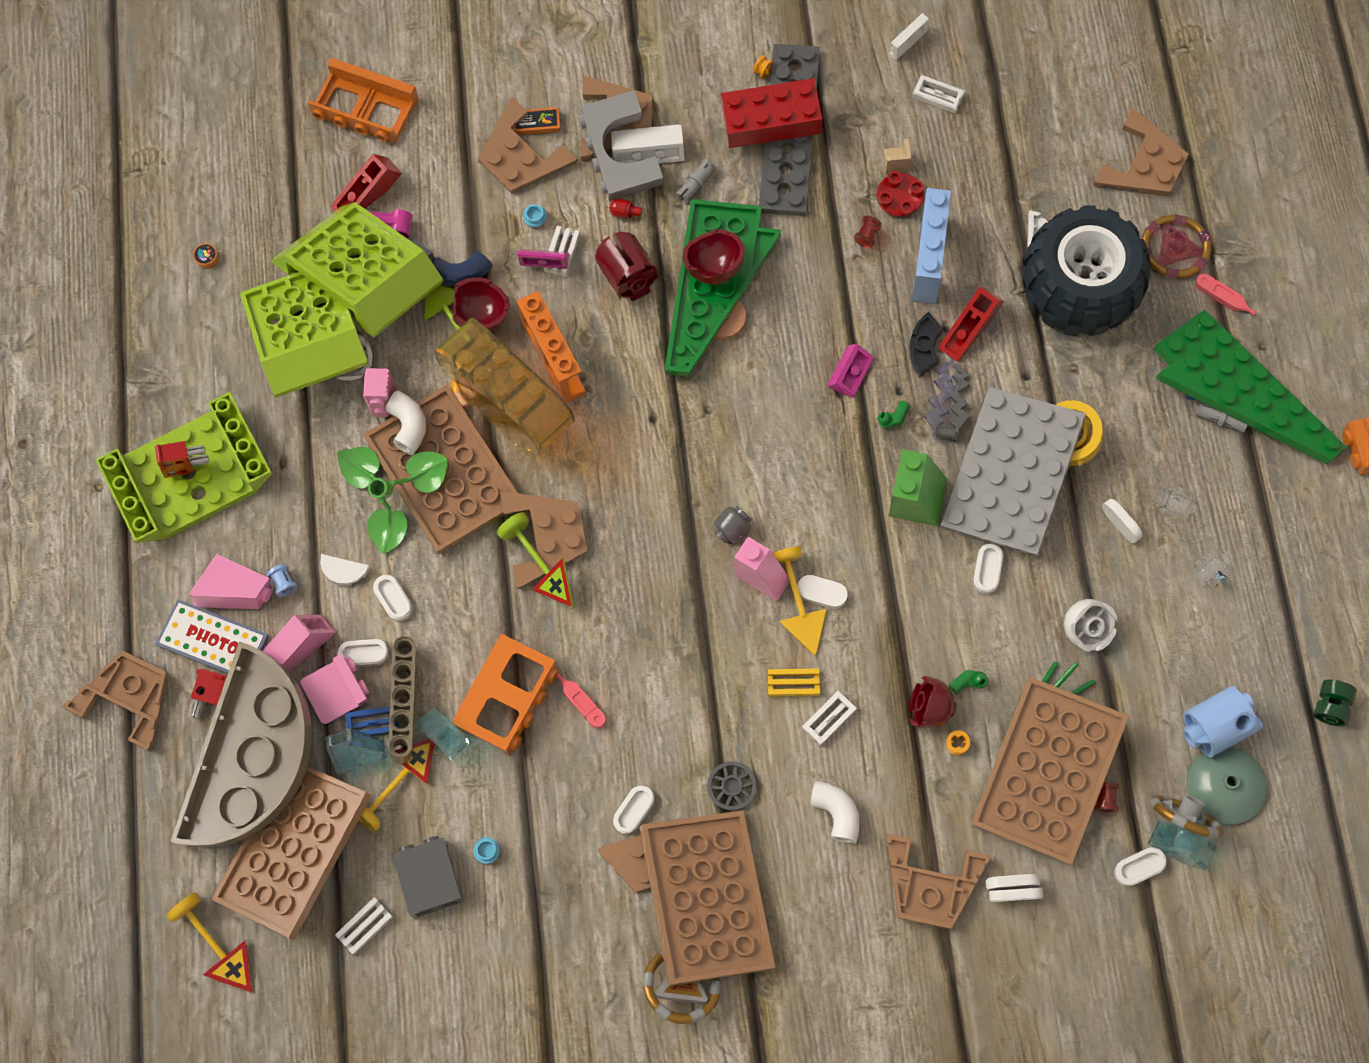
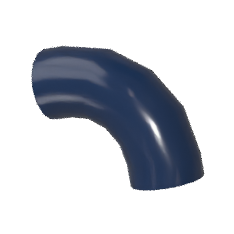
[431,251,493,287]

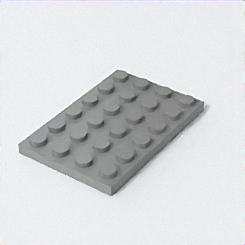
[941,387,1086,557]

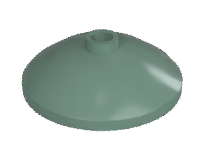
[1186,747,1267,825]

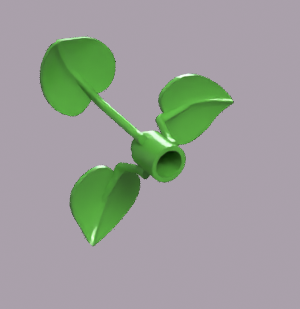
[337,447,449,554]

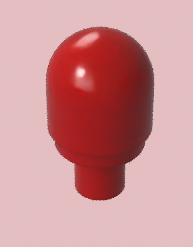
[609,199,642,219]

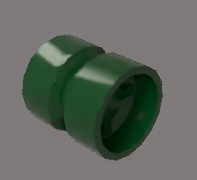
[1313,679,1357,727]

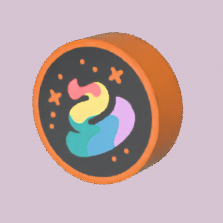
[193,243,219,268]

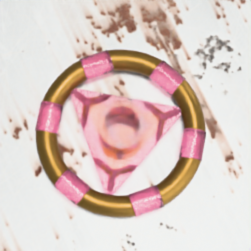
[1141,214,1212,279]

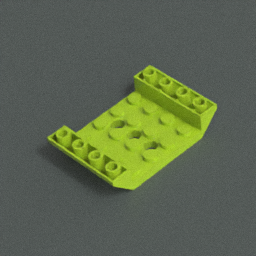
[271,202,443,338]
[240,269,369,398]
[95,392,272,543]

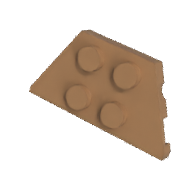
[598,835,651,893]

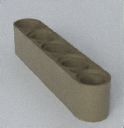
[388,636,416,764]

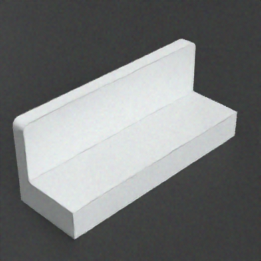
[611,125,685,163]

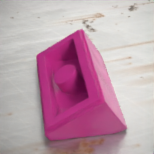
[517,249,569,269]
[827,344,874,398]

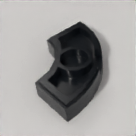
[909,312,944,378]

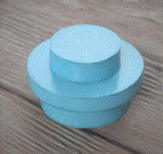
[523,204,547,228]
[474,837,500,864]

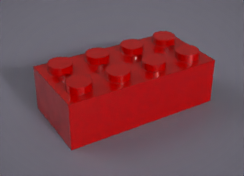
[721,78,822,148]

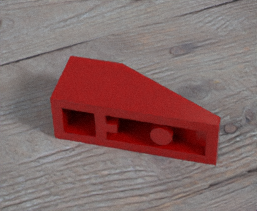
[330,153,402,211]
[938,287,1005,362]

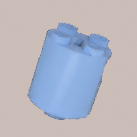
[1183,686,1263,758]

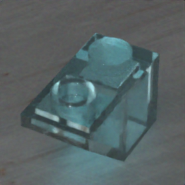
[415,707,469,761]
[326,728,387,775]
[1148,821,1217,871]

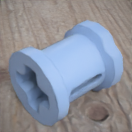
[266,564,298,597]

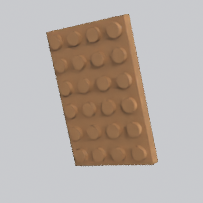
[363,385,518,555]
[971,676,1129,865]
[211,767,371,940]
[640,810,775,986]

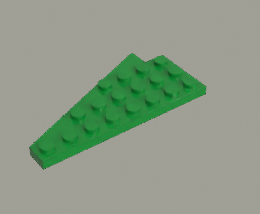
[665,199,781,377]
[1153,309,1347,464]

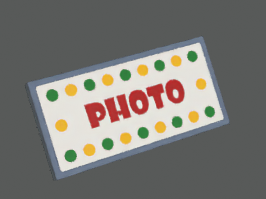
[155,599,270,674]

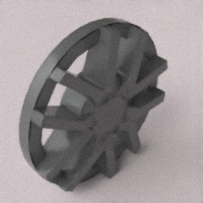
[707,762,756,811]

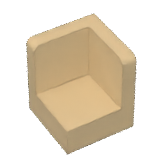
[883,138,911,174]

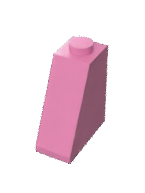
[734,537,790,602]
[189,554,272,610]
[262,615,336,672]

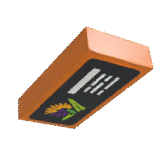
[513,107,561,135]

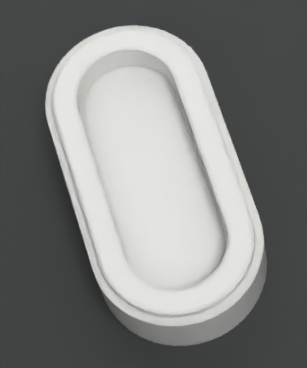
[1102,499,1142,543]
[973,544,1003,594]
[373,575,412,622]
[798,575,847,609]
[337,639,390,668]
[613,786,655,835]
[1114,847,1167,887]
[986,874,1040,891]
[989,888,1044,902]

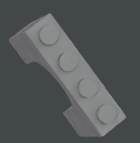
[578,90,663,201]

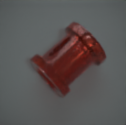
[853,215,882,248]
[1094,782,1119,813]

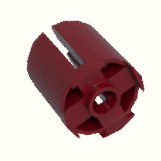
[595,231,660,301]

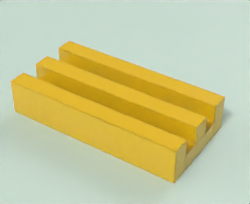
[768,668,820,697]

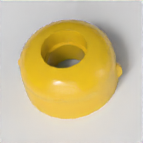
[1056,400,1104,467]

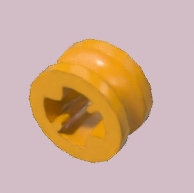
[753,55,774,79]
[946,730,970,756]

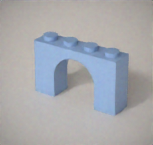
[912,188,951,304]

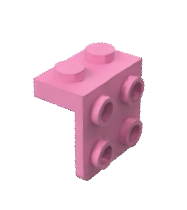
[301,654,370,724]

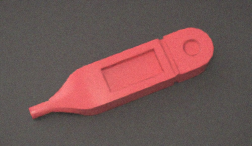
[1195,274,1256,315]
[557,673,606,729]

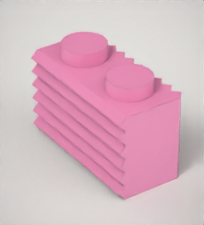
[363,368,398,418]

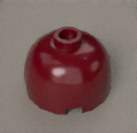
[909,676,956,729]

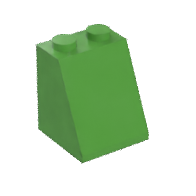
[888,449,947,527]

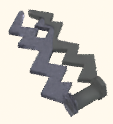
[924,360,970,442]

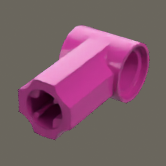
[370,209,413,239]

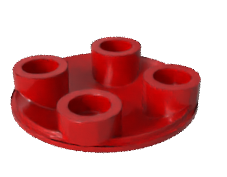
[877,171,924,217]

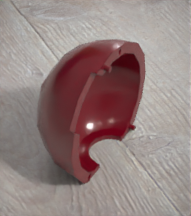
[682,229,745,285]
[452,277,510,334]

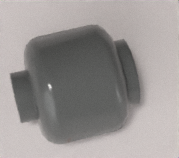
[714,506,752,543]

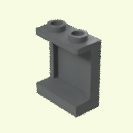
[392,836,464,919]

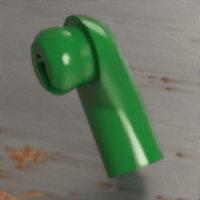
[877,400,911,429]
[948,670,989,695]

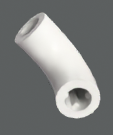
[386,390,426,455]
[810,781,859,844]

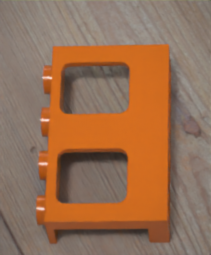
[308,58,418,144]
[516,291,586,405]
[451,634,559,756]

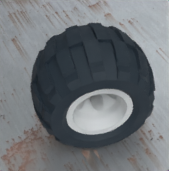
[1022,205,1151,337]

